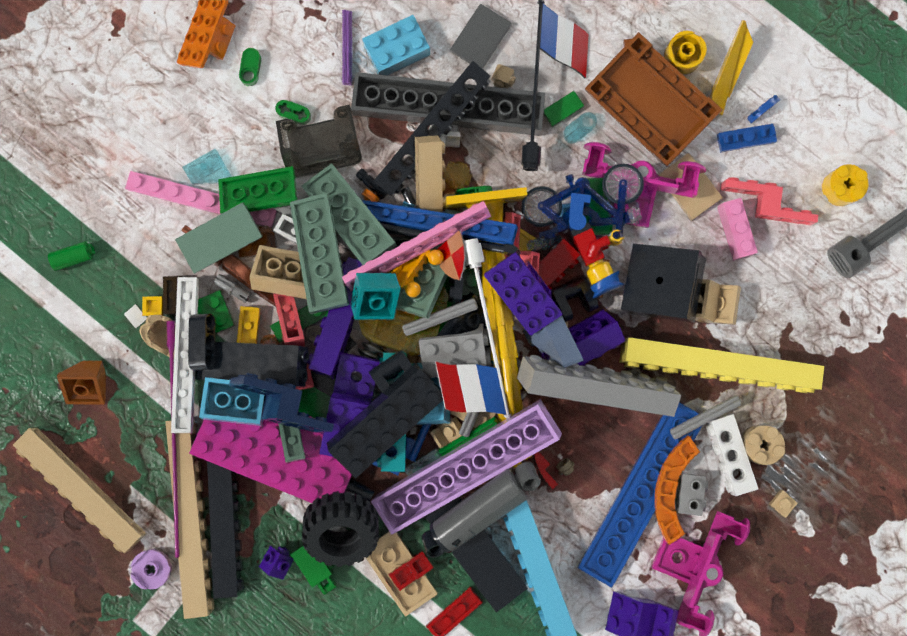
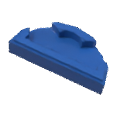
[747,95,781,123]

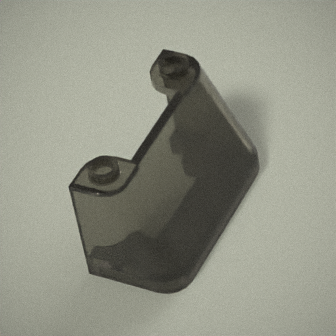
[276,104,362,178]

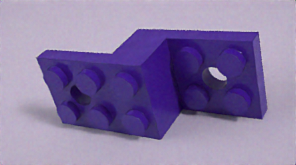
[319,353,380,457]

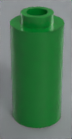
[48,241,95,271]

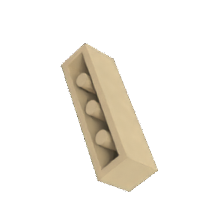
[415,135,445,213]

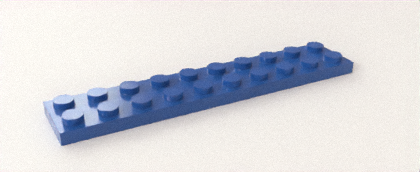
[577,402,703,588]

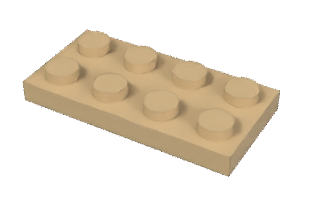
[365,531,438,617]

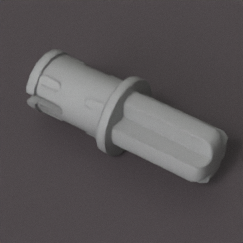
[214,274,252,303]

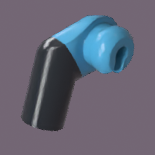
[400,187,416,208]

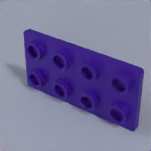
[484,252,562,335]

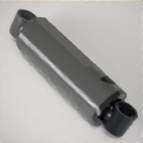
[422,462,541,558]

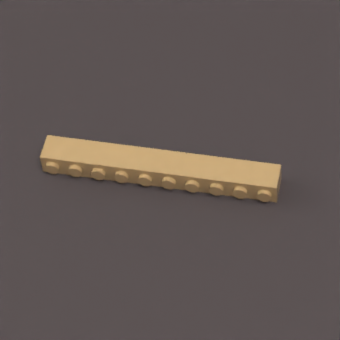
[165,418,214,619]

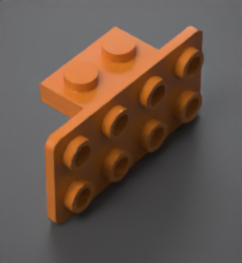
[177,0,236,68]

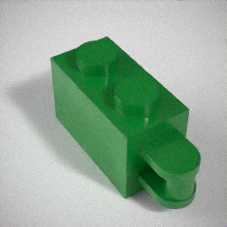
[291,546,336,595]

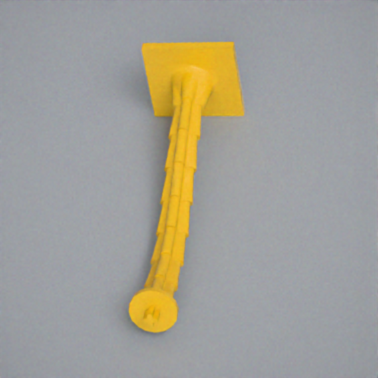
[445,187,532,467]

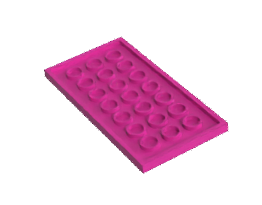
[189,416,352,503]

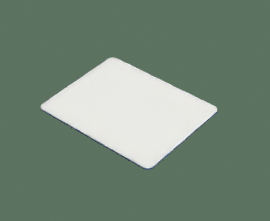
[124,305,147,328]

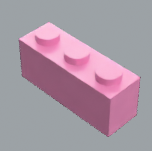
[717,198,758,261]

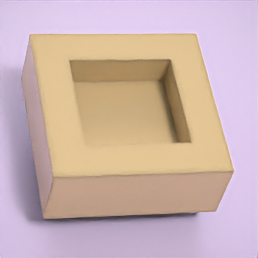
[769,490,798,518]

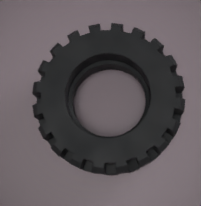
[302,491,379,567]

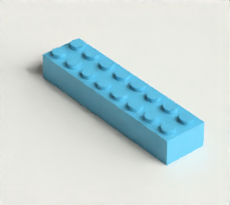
[503,500,577,636]

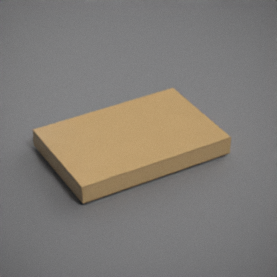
[658,153,723,221]

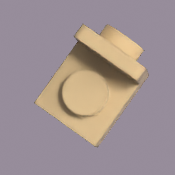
[431,417,462,448]

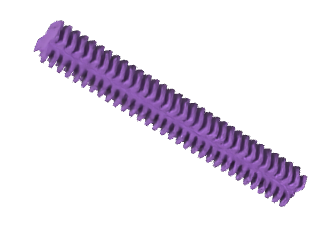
[342,10,352,86]

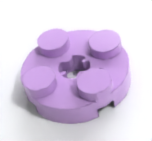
[131,549,172,589]

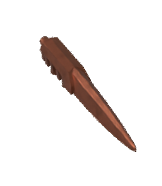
[181,225,276,307]

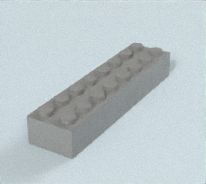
[517,355,681,417]

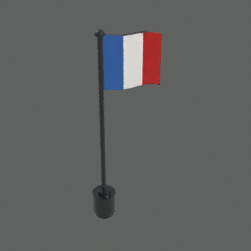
[521,0,589,171]

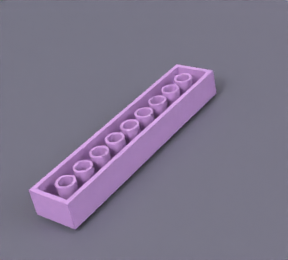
[371,399,562,534]

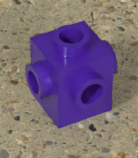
[259,546,294,580]

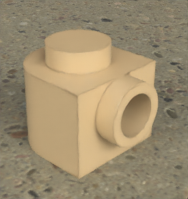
[491,64,516,89]

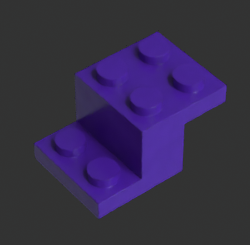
[605,591,679,636]

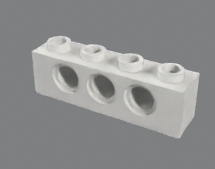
[706,414,758,496]

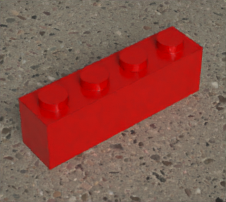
[539,239,580,289]

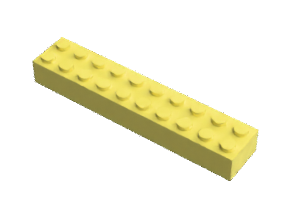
[619,338,824,393]

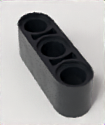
[188,313,216,371]

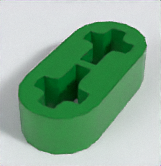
[275,100,311,125]

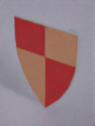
[436,230,466,280]

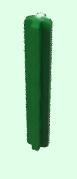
[436,417,500,459]

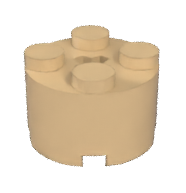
[742,425,785,465]

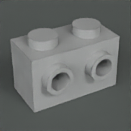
[675,473,708,516]

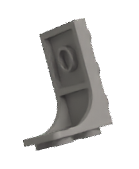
[419,324,491,378]

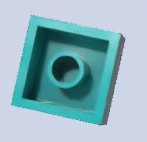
[351,273,401,320]

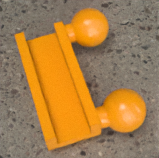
[391,249,444,298]

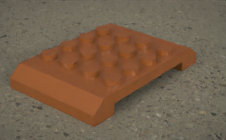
[585,32,723,167]

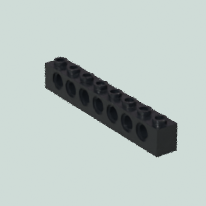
[373,60,491,196]

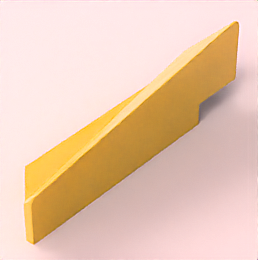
[710,20,753,115]

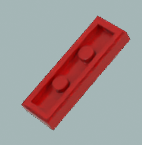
[426,587,483,636]

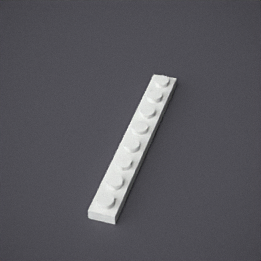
[171,277,199,433]

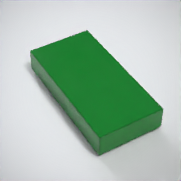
[543,91,584,128]

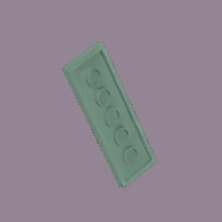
[302,163,397,265]
[290,193,349,314]

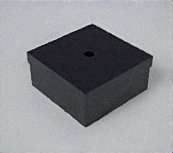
[621,243,706,323]

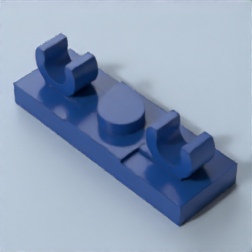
[717,123,777,153]

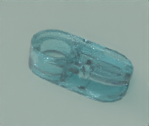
[563,112,597,144]

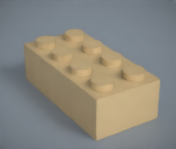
[250,245,307,299]

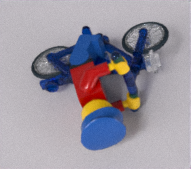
[521,164,644,299]

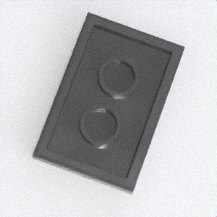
[450,3,512,68]

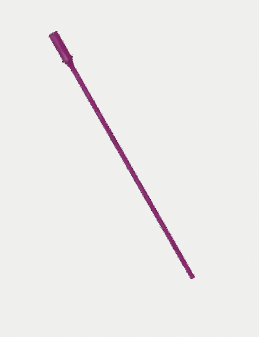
[166,321,179,558]

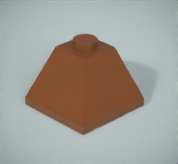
[57,361,106,405]

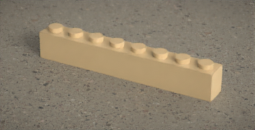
[13,427,147,554]

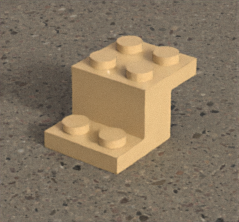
[695,279,741,325]

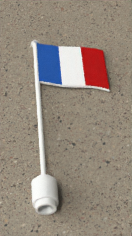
[435,238,511,419]

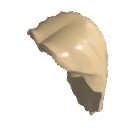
[139,315,176,358]

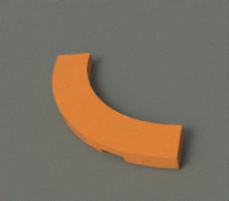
[655,435,700,545]

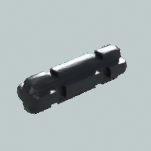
[356,168,388,199]

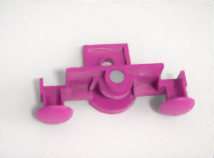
[582,142,706,228]
[651,511,750,636]

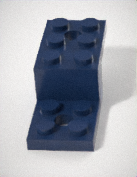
[229,373,334,433]

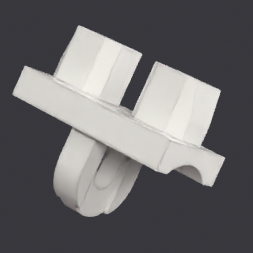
[428,125,460,154]

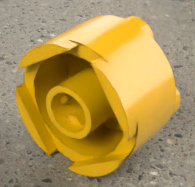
[664,31,707,75]
[822,164,868,206]

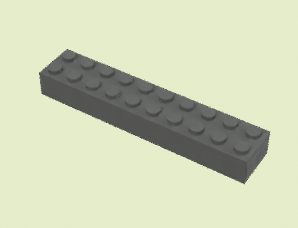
[351,72,545,136]

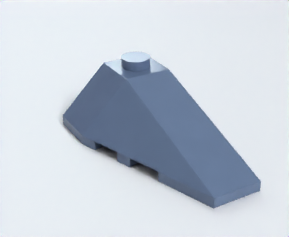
[523,316,583,368]

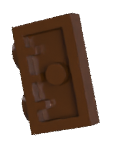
[238,226,277,259]

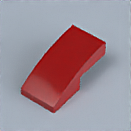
[533,452,558,489]
[388,551,433,591]

